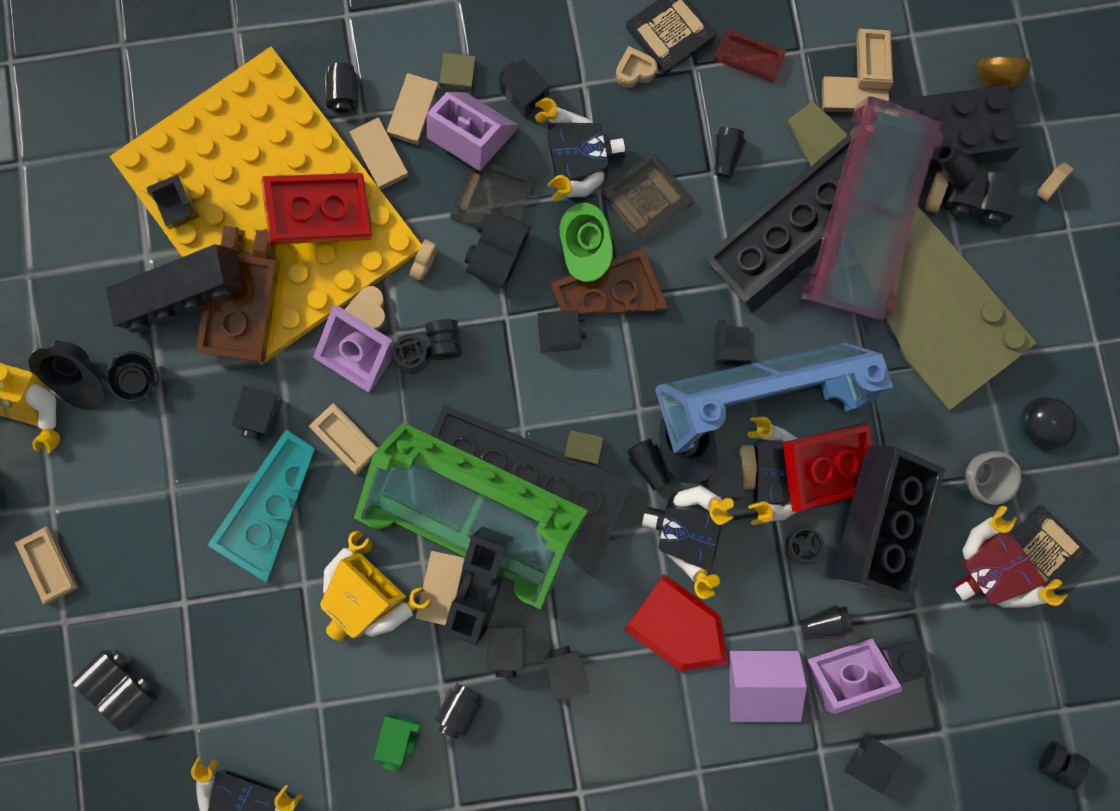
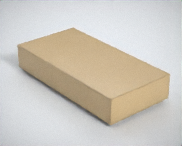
[856,29,893,90]
[386,73,439,145]
[822,77,889,113]
[349,117,409,190]
[309,403,378,475]
[15,526,79,604]
[415,551,465,625]

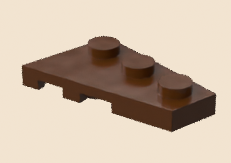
[550,248,668,316]

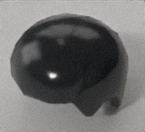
[105,350,159,404]
[1021,397,1077,450]

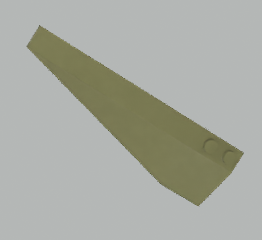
[787,101,1037,411]

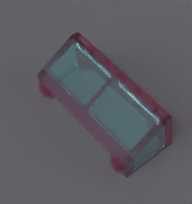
[800,96,943,321]

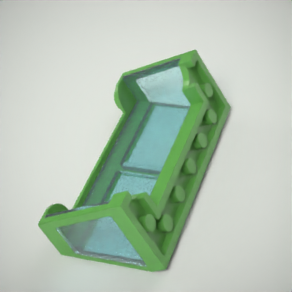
[354,422,588,609]

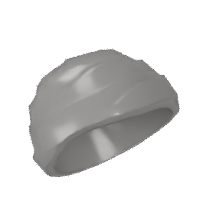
[965,451,1022,505]

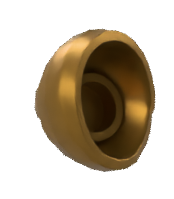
[976,57,1031,91]

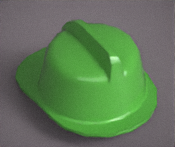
[559,203,613,282]

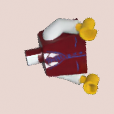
[952,506,1068,608]

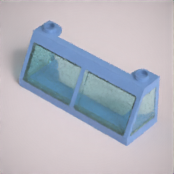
[655,343,893,454]

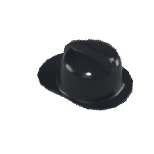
[28,340,104,410]
[659,417,718,484]

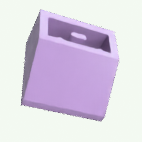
[427,92,518,171]

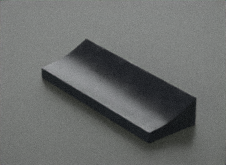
[704,126,906,313]

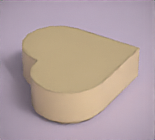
[616,46,658,88]
[1037,162,1074,202]
[924,170,948,214]
[409,239,438,281]
[345,286,386,330]
[739,445,757,490]

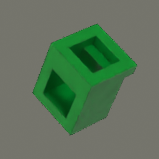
[374,714,422,772]

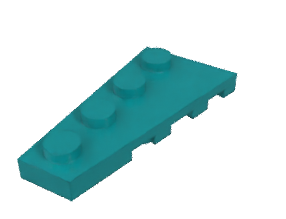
[208,430,315,583]

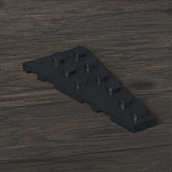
[431,405,633,578]

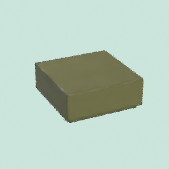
[439,53,476,91]
[564,430,603,464]

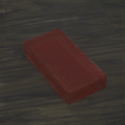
[714,28,786,83]

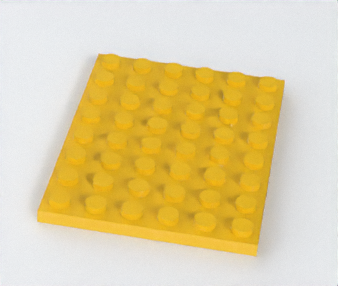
[109,46,421,365]

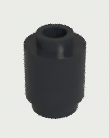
[325,63,359,115]
[435,683,482,739]

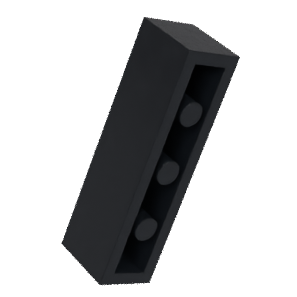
[106,244,244,333]

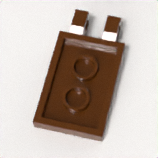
[196,226,280,362]

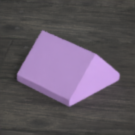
[313,305,394,393]
[807,638,902,714]
[729,651,807,722]

